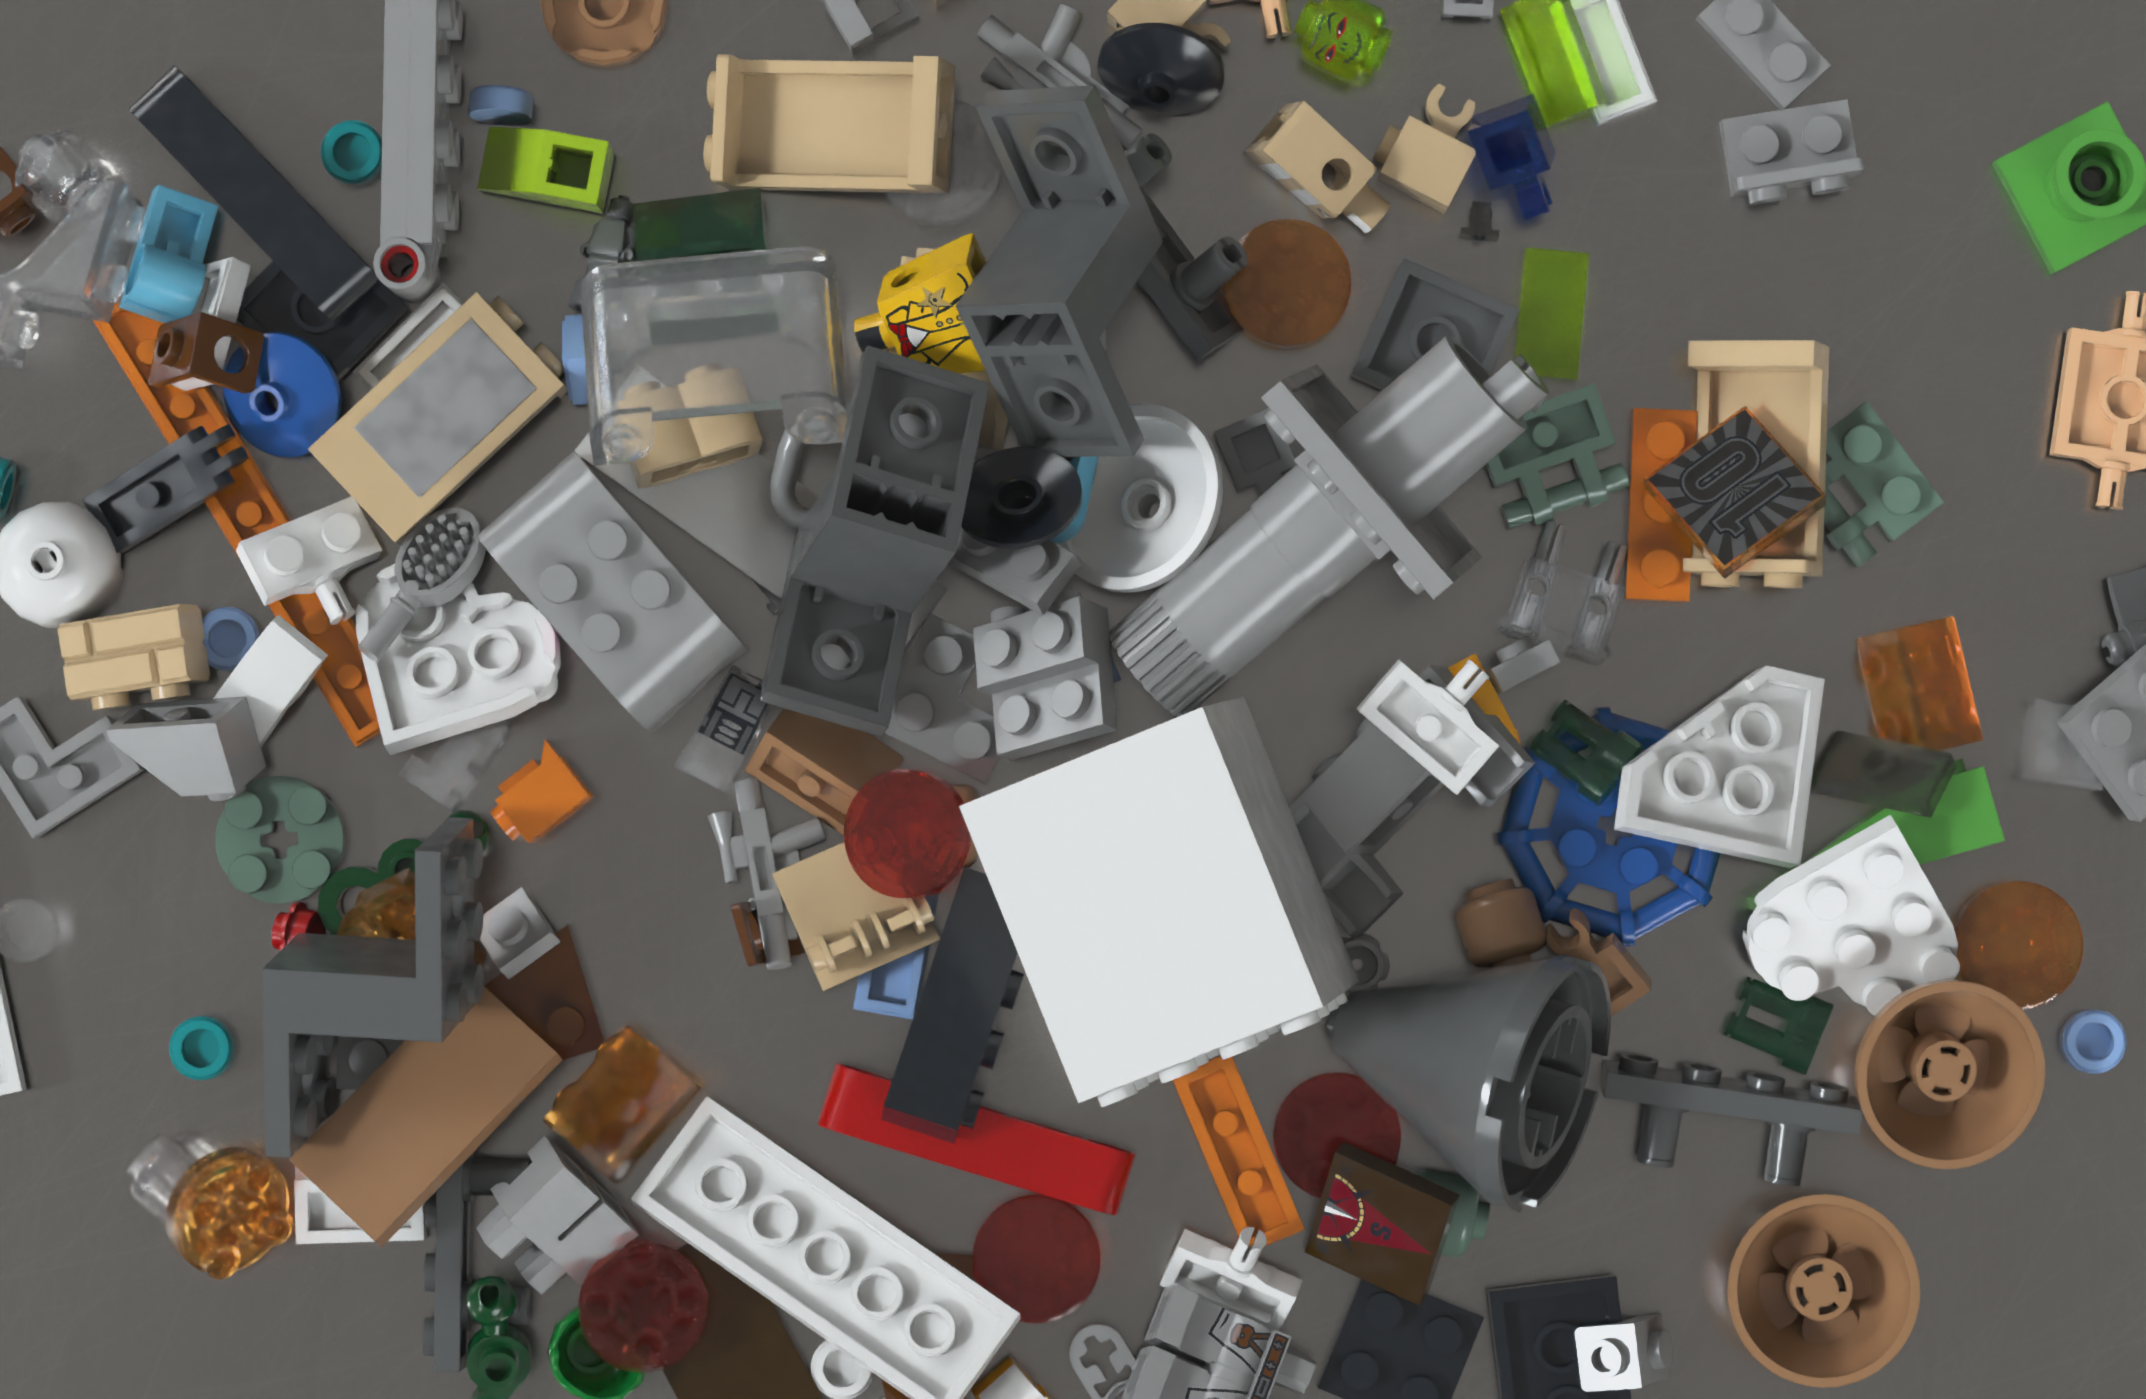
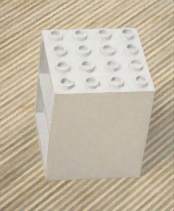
[959,696,1359,1107]

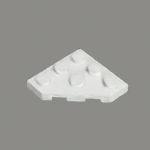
[1614,666,1825,868]

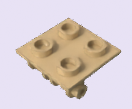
[772,823,940,991]

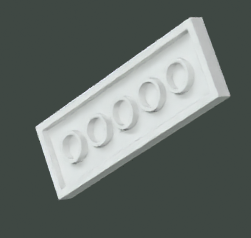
[631,1096,1021,1399]

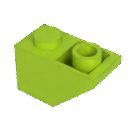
[477,126,615,214]

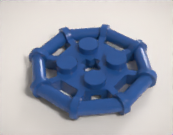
[1495,707,1721,947]

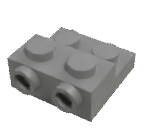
[973,590,1117,760]

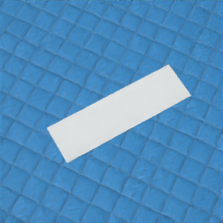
[575,368,948,647]

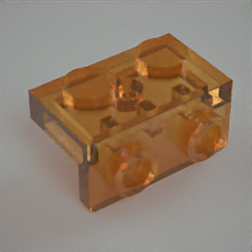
[1857,616,1983,762]
[543,1026,701,1184]

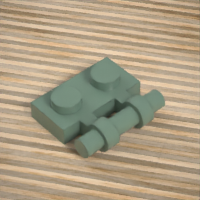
[1486,383,1630,529]
[1824,401,1944,568]

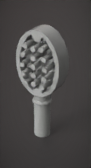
[358,507,486,662]

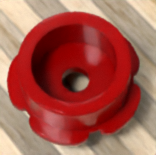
[271,901,325,951]

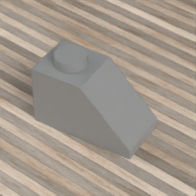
[106,697,266,801]

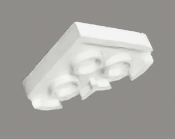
[356,564,561,755]
[1742,815,1960,1015]

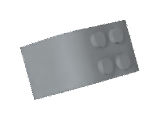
[477,451,749,732]

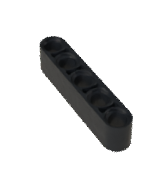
[129,65,379,323]

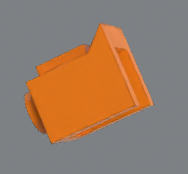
[490,739,595,843]

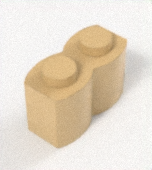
[614,366,763,489]

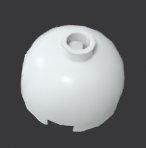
[0,502,123,628]

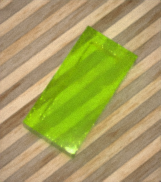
[1500,0,1609,128]
[1514,247,1589,382]

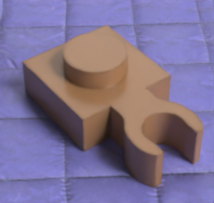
[1546,908,1652,1016]

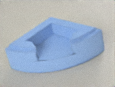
[562,314,595,405]

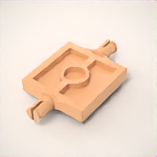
[2049,291,2146,510]

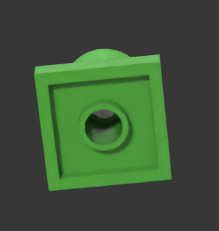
[1992,101,2146,275]

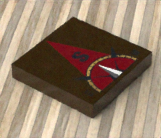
[1305,1141,1460,1306]

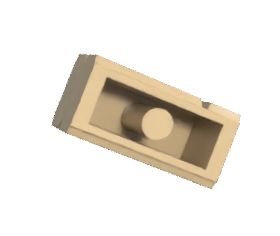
[58,604,210,711]

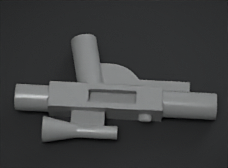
[977,4,1144,149]
[707,778,826,970]

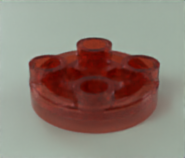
[844,769,971,898]
[1272,1072,1401,1198]
[972,1194,1101,1323]
[578,1239,709,1373]

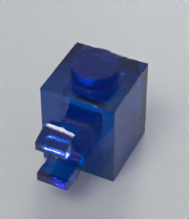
[1468,94,1556,220]

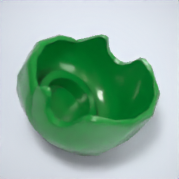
[547,1303,650,1399]

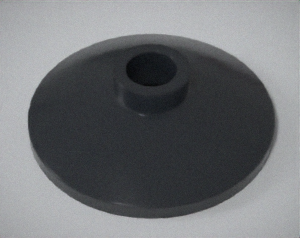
[1097,22,1225,115]
[961,447,1082,549]

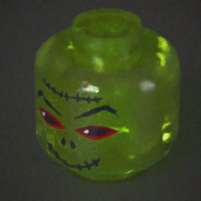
[1294,0,1394,83]

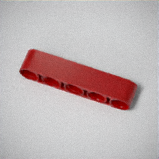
[817,1063,1136,1216]

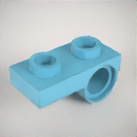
[119,184,219,323]

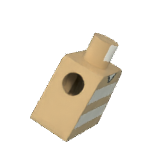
[1243,101,1391,233]

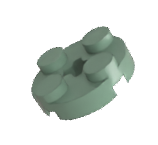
[216,776,346,904]

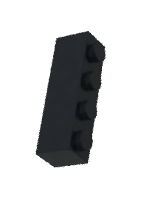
[881,867,1024,1144]

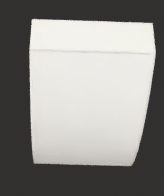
[213,615,328,748]

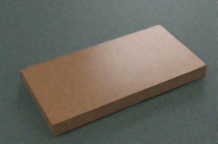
[289,986,562,1248]

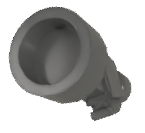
[568,195,639,320]

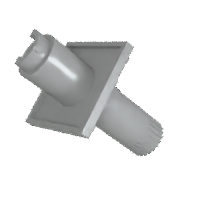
[1109,335,1549,717]

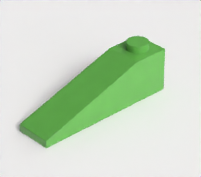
[1746,758,2005,910]

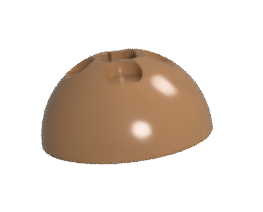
[1854,979,2045,1169]
[1727,1194,1920,1388]

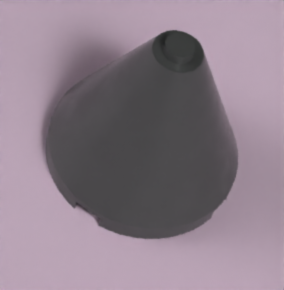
[1327,955,1611,1213]

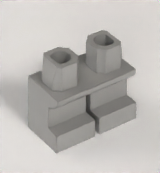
[476,1135,639,1295]

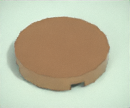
[540,0,669,68]

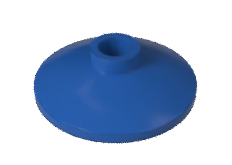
[223,332,342,457]

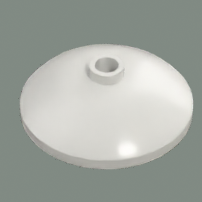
[1056,403,1224,593]

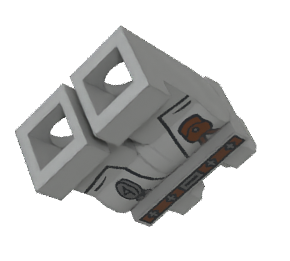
[1121,1284,1316,1399]

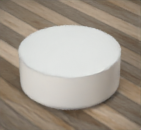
[811,1340,874,1399]

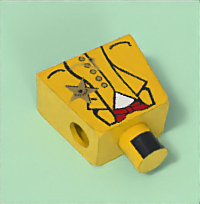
[854,233,986,374]

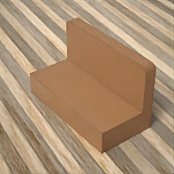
[744,708,903,840]

